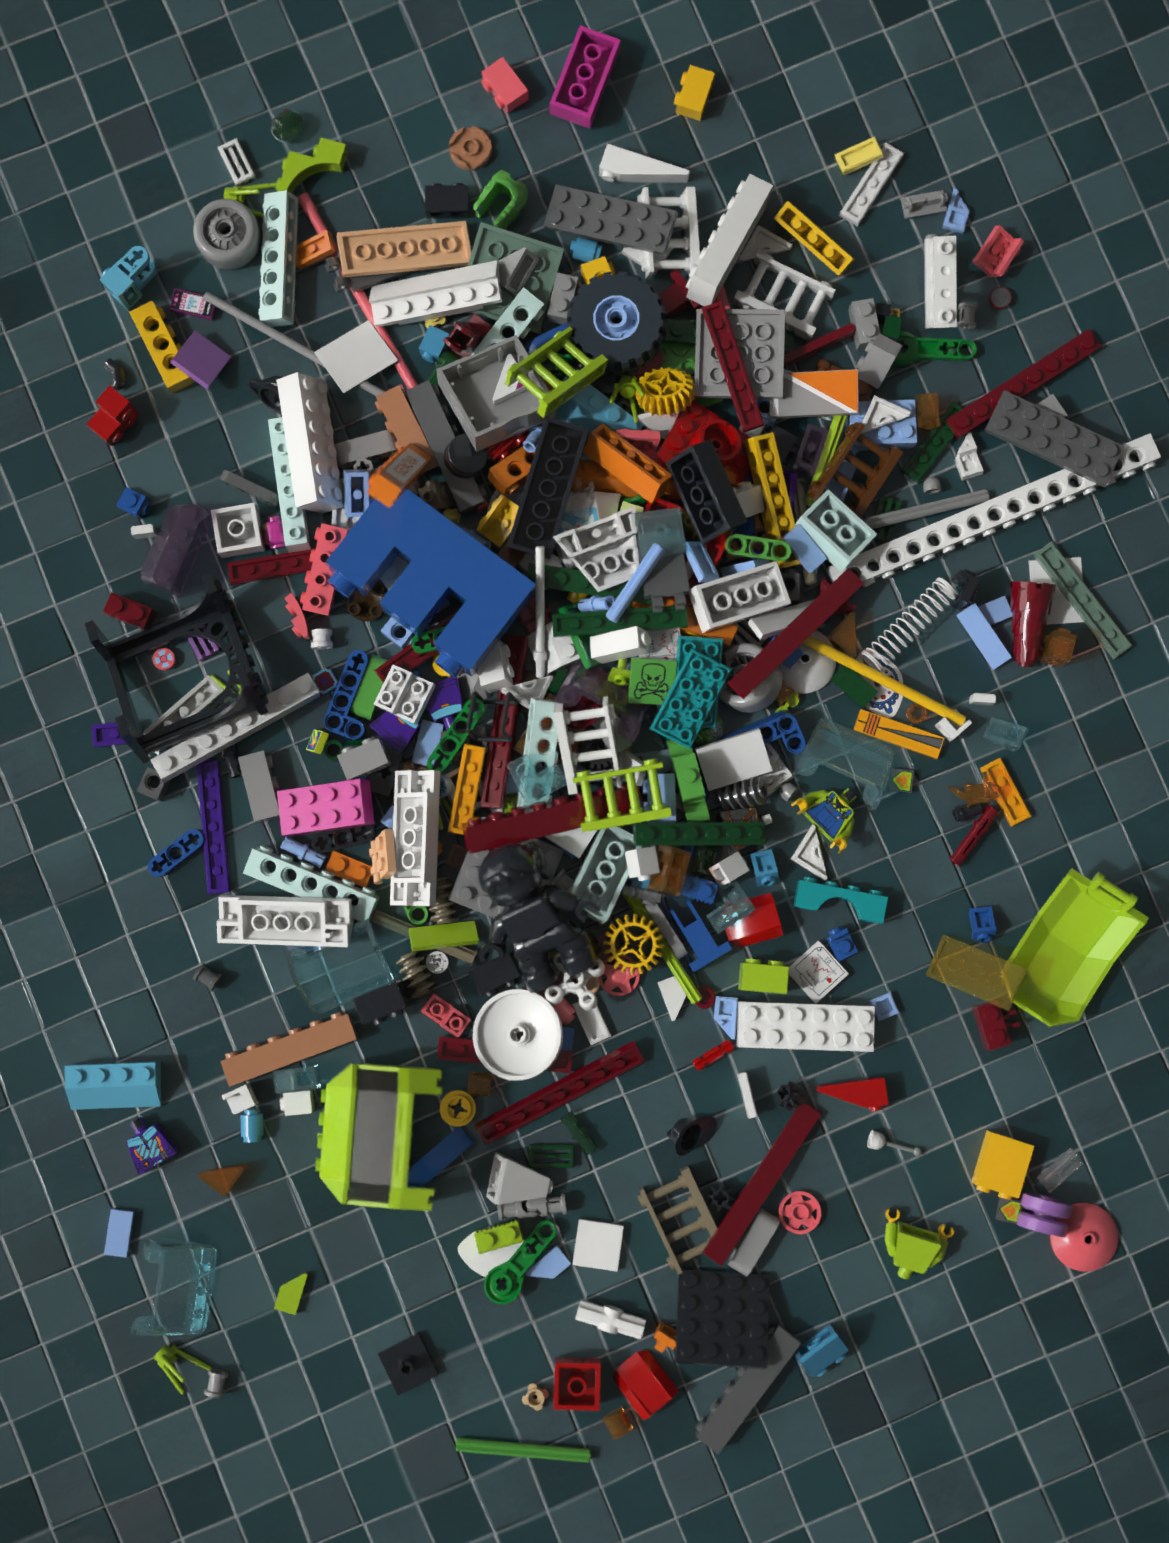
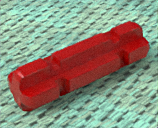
[692,1040,734,1071]

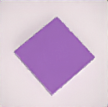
[170,330,231,389]

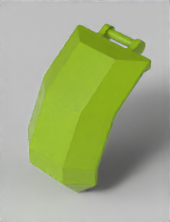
[1002,868,1149,1027]

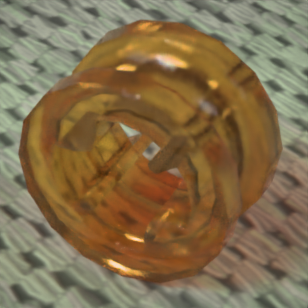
[906,703,927,724]

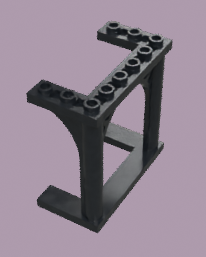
[85,573,269,764]

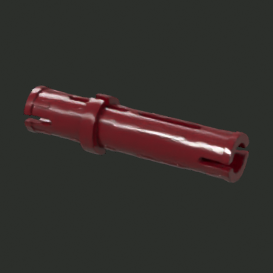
[949,805,1000,867]

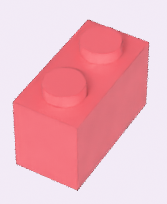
[481,57,529,114]

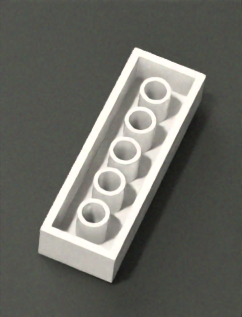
[686,174,773,306]
[277,372,344,513]
[736,1001,875,1052]

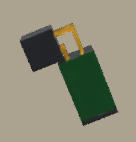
[876,303,902,343]

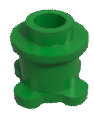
[550,353,574,380]

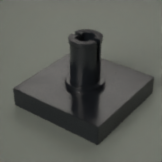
[378,1332,439,1396]

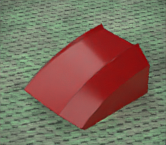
[721,892,783,948]
[613,1350,679,1420]

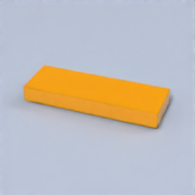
[980,757,1031,827]

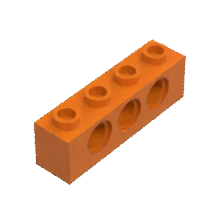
[488,447,535,497]

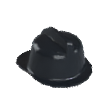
[667,1115,717,1156]

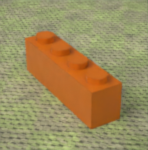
[583,424,672,504]

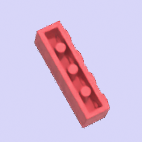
[300,523,349,616]

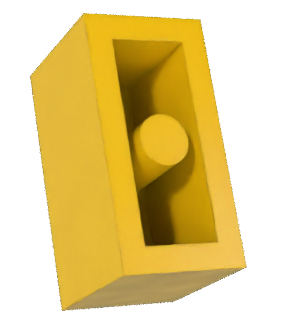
[674,65,715,121]

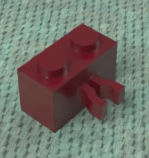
[971,1000,1021,1051]

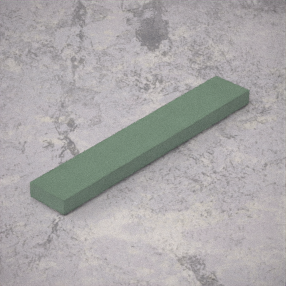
[1033,541,1132,659]

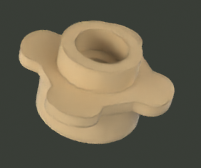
[522,1383,549,1411]

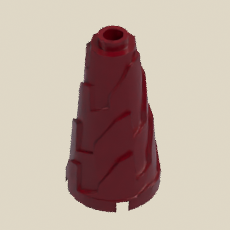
[1010,581,1056,667]

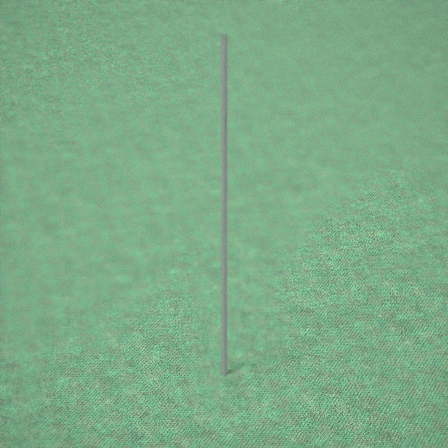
[203,291,520,476]

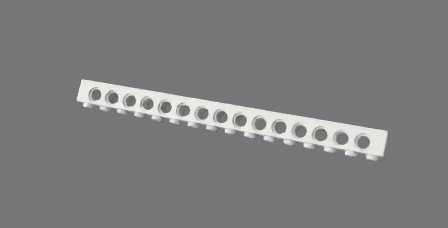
[826,433,1161,587]

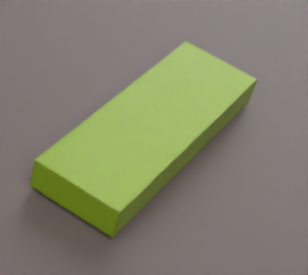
[408,921,479,952]

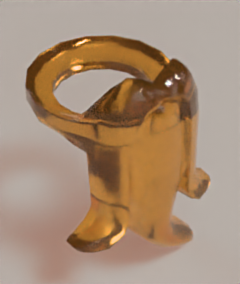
[948,772,999,809]

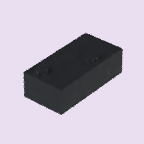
[665,439,748,544]
[353,980,414,1025]

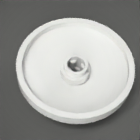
[473,989,563,1081]

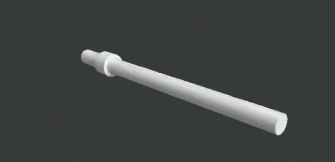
[534,546,547,678]

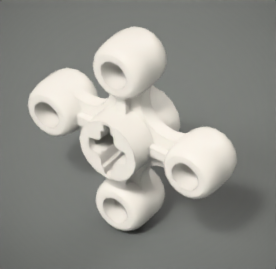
[545,952,605,1011]

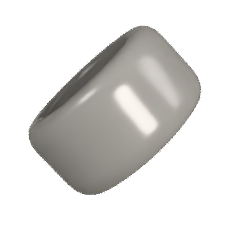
[193,199,261,270]
[719,643,783,713]

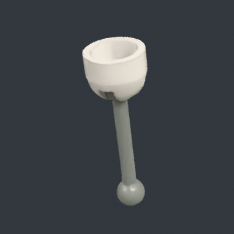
[867,1130,922,1156]

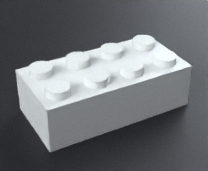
[689,561,791,634]

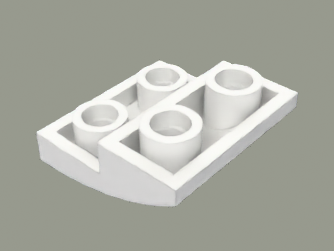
[374,665,436,725]

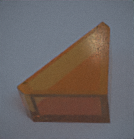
[827,612,857,658]
[198,1164,247,1197]

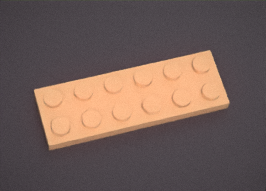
[337,221,471,278]

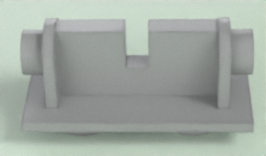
[901,190,948,219]

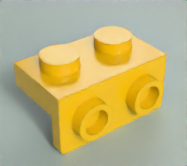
[476,494,519,549]

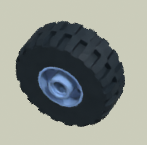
[567,271,666,376]

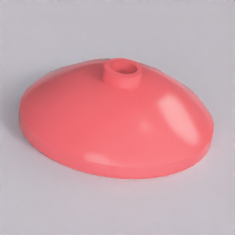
[1050,1202,1118,1272]

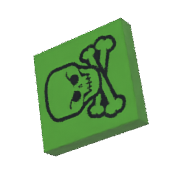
[628,657,677,705]

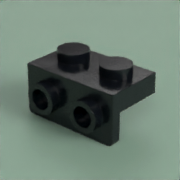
[951,569,980,610]

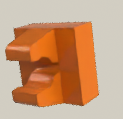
[654,1321,676,1353]

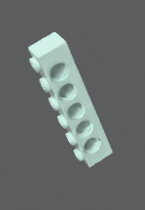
[259,190,298,327]
[442,287,544,394]
[268,417,311,553]
[517,698,560,809]
[243,845,380,924]

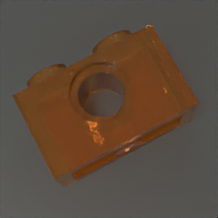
[1039,628,1077,667]
[648,846,691,896]

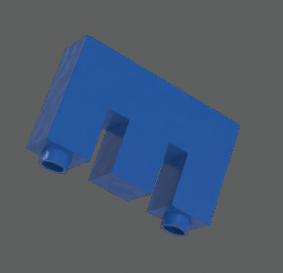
[326,490,536,678]

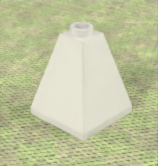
[486,1152,553,1205]

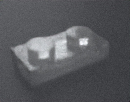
[1037,1148,1083,1193]

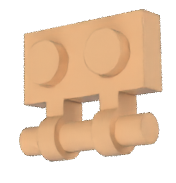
[369,829,396,884]

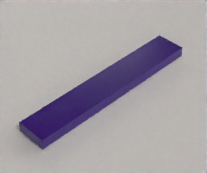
[196,760,231,894]

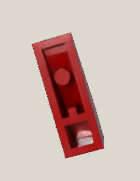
[815,1077,888,1111]

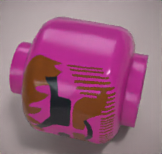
[261,516,285,549]

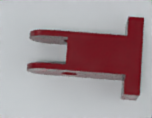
[659,270,702,319]
[443,313,493,358]

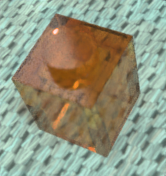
[916,393,941,429]

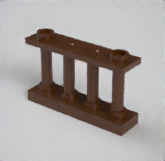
[807,422,903,518]

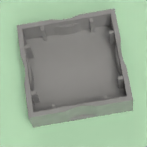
[436,335,557,452]

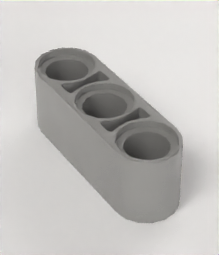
[334,430,398,469]
[727,1208,780,1276]

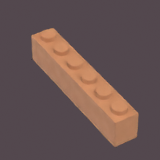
[220,1011,359,1087]

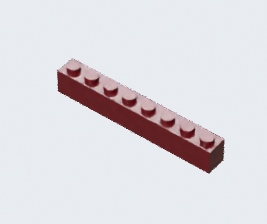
[462,781,643,854]

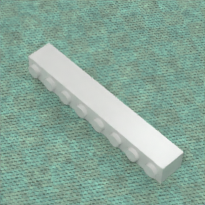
[150,673,320,783]

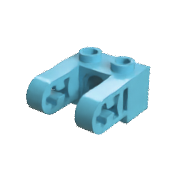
[99,246,157,311]

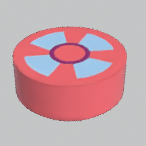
[153,648,176,671]

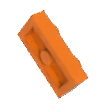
[296,230,336,270]
[325,851,372,887]

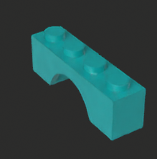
[793,877,888,924]

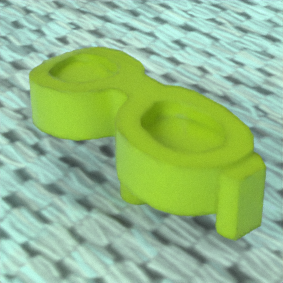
[775,691,799,719]

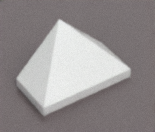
[638,410,681,440]

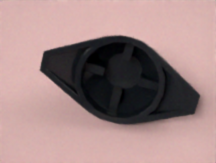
[247,376,283,415]

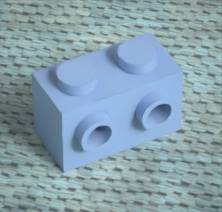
[343,469,372,517]

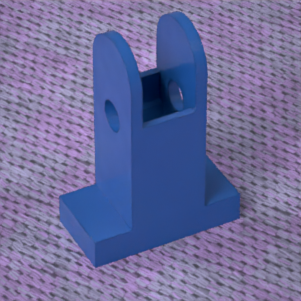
[669,899,732,972]

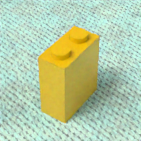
[971,1130,1034,1200]

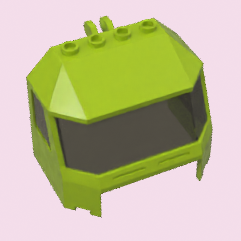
[315,1063,442,1211]

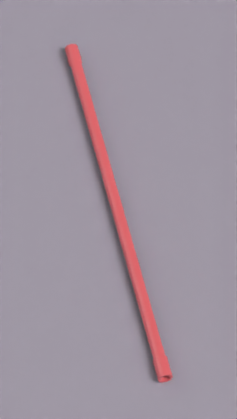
[298,193,490,512]

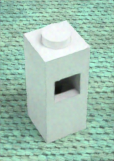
[590,626,650,664]

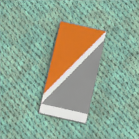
[770,369,859,419]

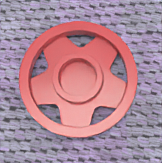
[598,955,640,996]
[778,1191,821,1234]

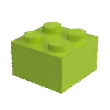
[738,959,789,994]

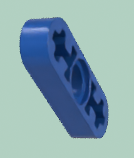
[148,829,204,877]

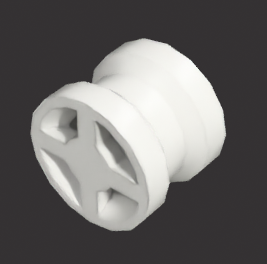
[310,629,333,650]

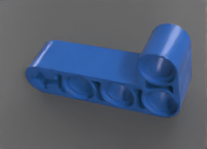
[324,650,370,740]
[718,710,806,754]

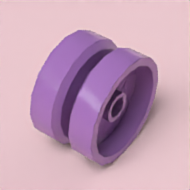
[1016,1193,1073,1237]

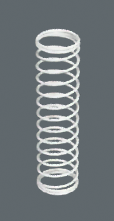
[861,577,958,673]

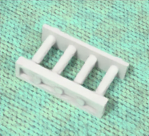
[637,187,700,279]
[925,236,957,328]
[733,252,835,342]
[553,696,626,795]

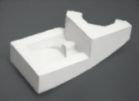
[955,432,984,481]

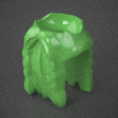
[473,170,528,230]

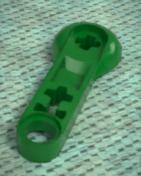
[893,330,977,366]
[484,1221,558,1304]

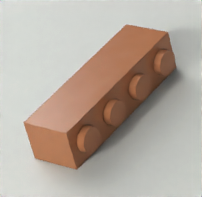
[375,384,439,473]

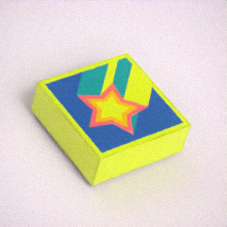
[306,729,329,754]

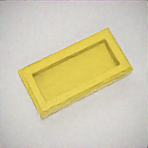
[835,137,884,175]

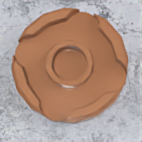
[449,127,492,171]

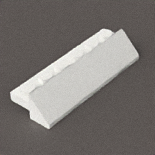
[369,260,503,327]
[390,770,440,906]
[217,895,354,947]

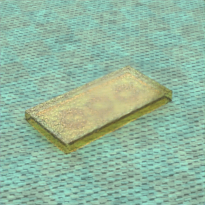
[926,935,1027,1011]

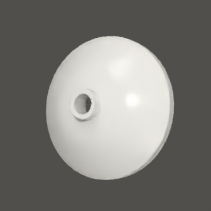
[780,631,836,694]

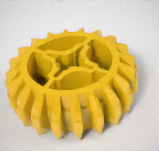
[635,366,695,417]
[603,914,664,975]

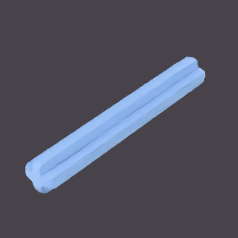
[606,543,665,623]

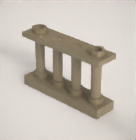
[637,1165,717,1275]

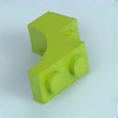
[276,138,348,193]

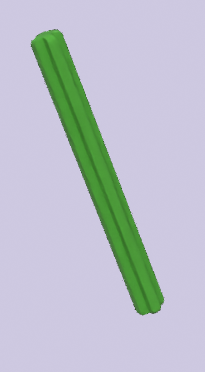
[456,1438,591,1463]

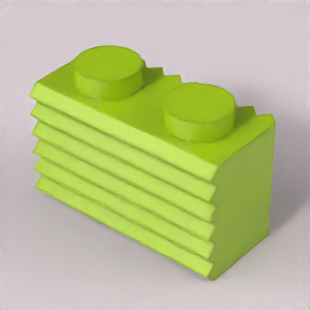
[474,1219,524,1254]

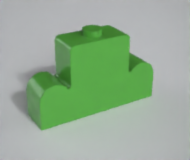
[666,739,710,823]

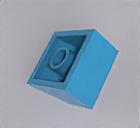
[794,1324,849,1378]

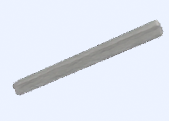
[864,489,990,529]

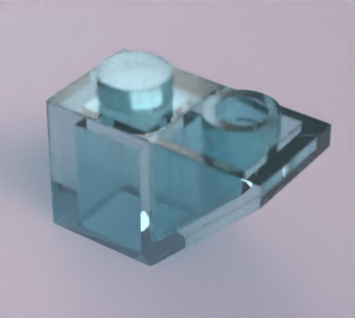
[273,1064,321,1093]

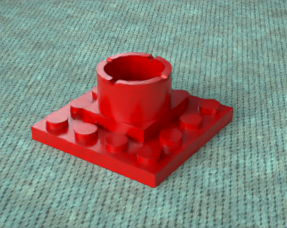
[653,400,751,487]

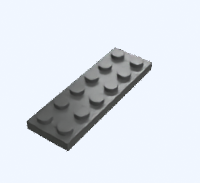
[543,185,678,255]
[984,390,1124,487]

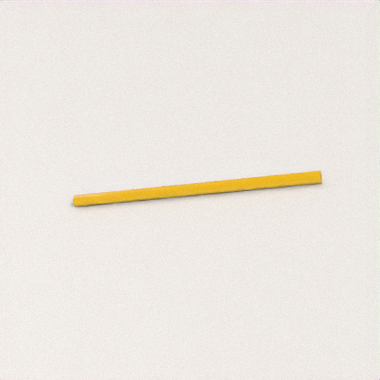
[766,613,966,726]

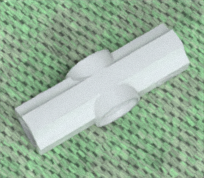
[575,1300,646,1339]

